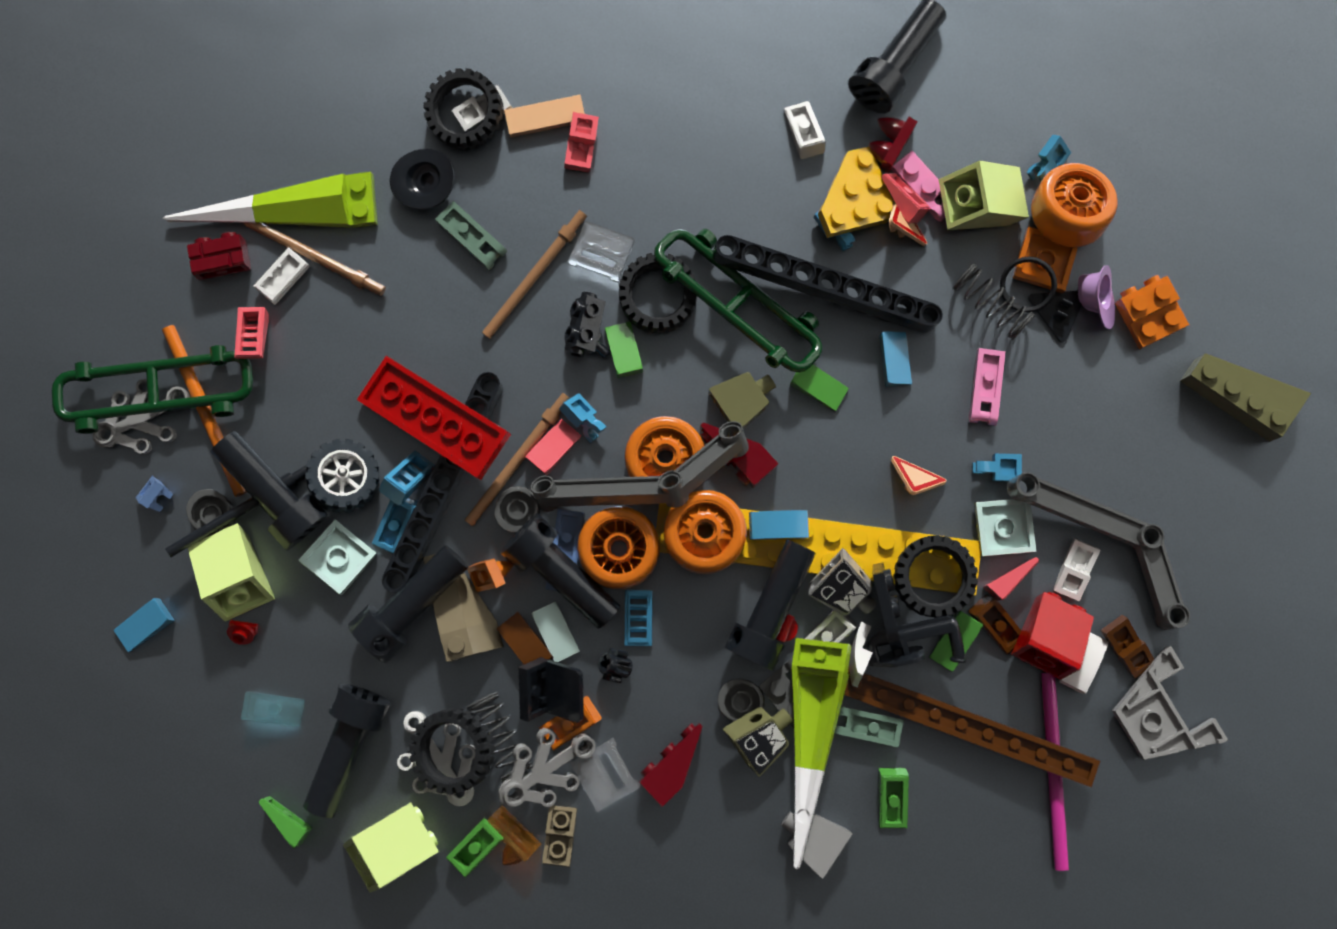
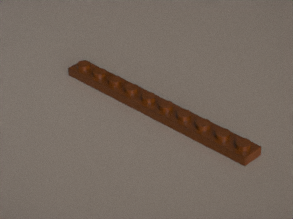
[844,668,1100,787]

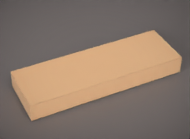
[504,94,585,138]

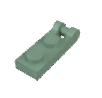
[435,201,507,270]
[834,706,904,748]

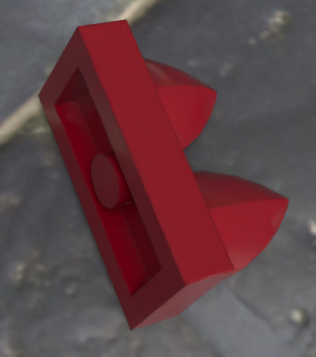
[869,117,918,174]

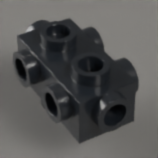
[564,292,610,358]

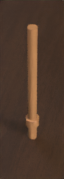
[482,210,587,339]
[244,223,386,296]
[464,393,570,526]

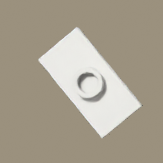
[253,247,310,305]

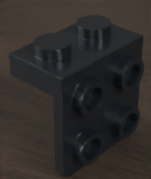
[518,657,584,723]

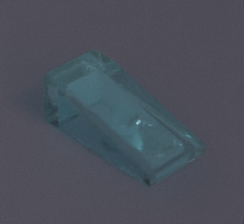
[241,691,305,727]

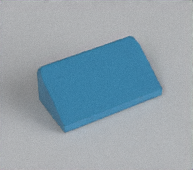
[879,331,912,387]

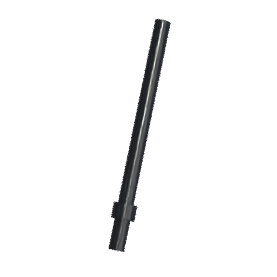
[165,465,306,557]

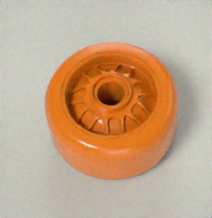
[1031,163,1118,247]
[624,416,704,477]
[664,490,747,574]
[577,506,660,590]

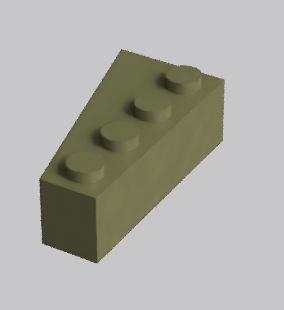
[1180,353,1311,442]

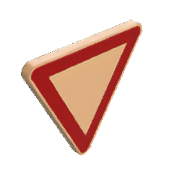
[889,201,927,246]
[891,456,947,495]

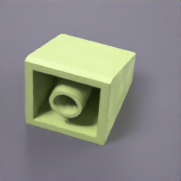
[938,160,1029,230]
[188,523,275,622]
[343,803,439,893]

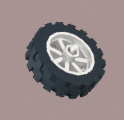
[305,439,379,513]

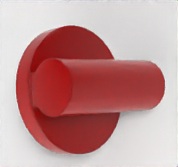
[776,614,798,643]
[227,620,259,645]

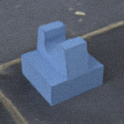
[136,476,173,512]

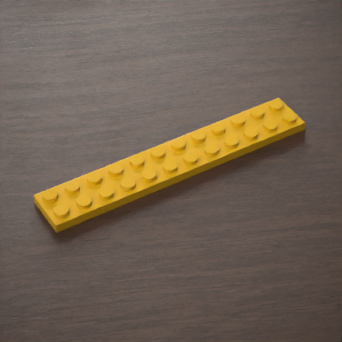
[656,503,981,596]

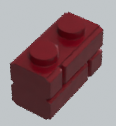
[187,232,251,281]

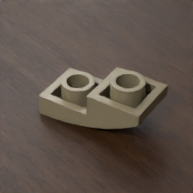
[542,805,577,868]

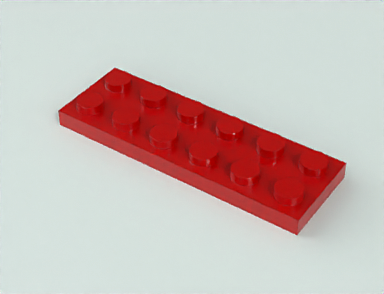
[357,356,511,480]

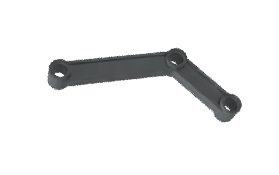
[530,421,749,512]
[1007,472,1190,630]

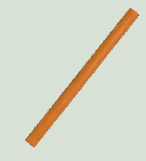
[162,325,247,497]

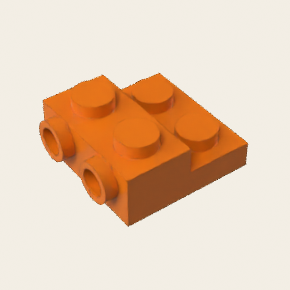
[1115,275,1190,350]

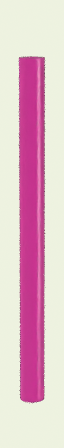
[1041,673,1069,871]

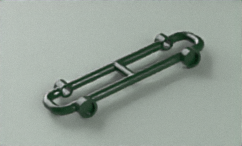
[654,229,822,373]
[51,345,253,434]

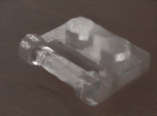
[568,221,634,283]
[570,738,641,812]

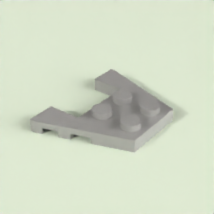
[1112,646,1228,760]

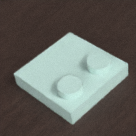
[974,499,1036,557]
[299,520,377,596]

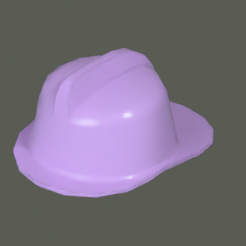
[1078,265,1115,329]

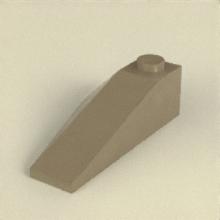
[423,554,504,662]

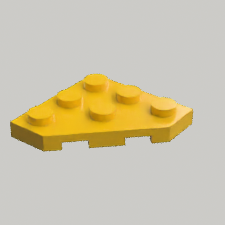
[818,146,894,238]

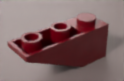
[700,422,779,488]
[639,723,703,807]

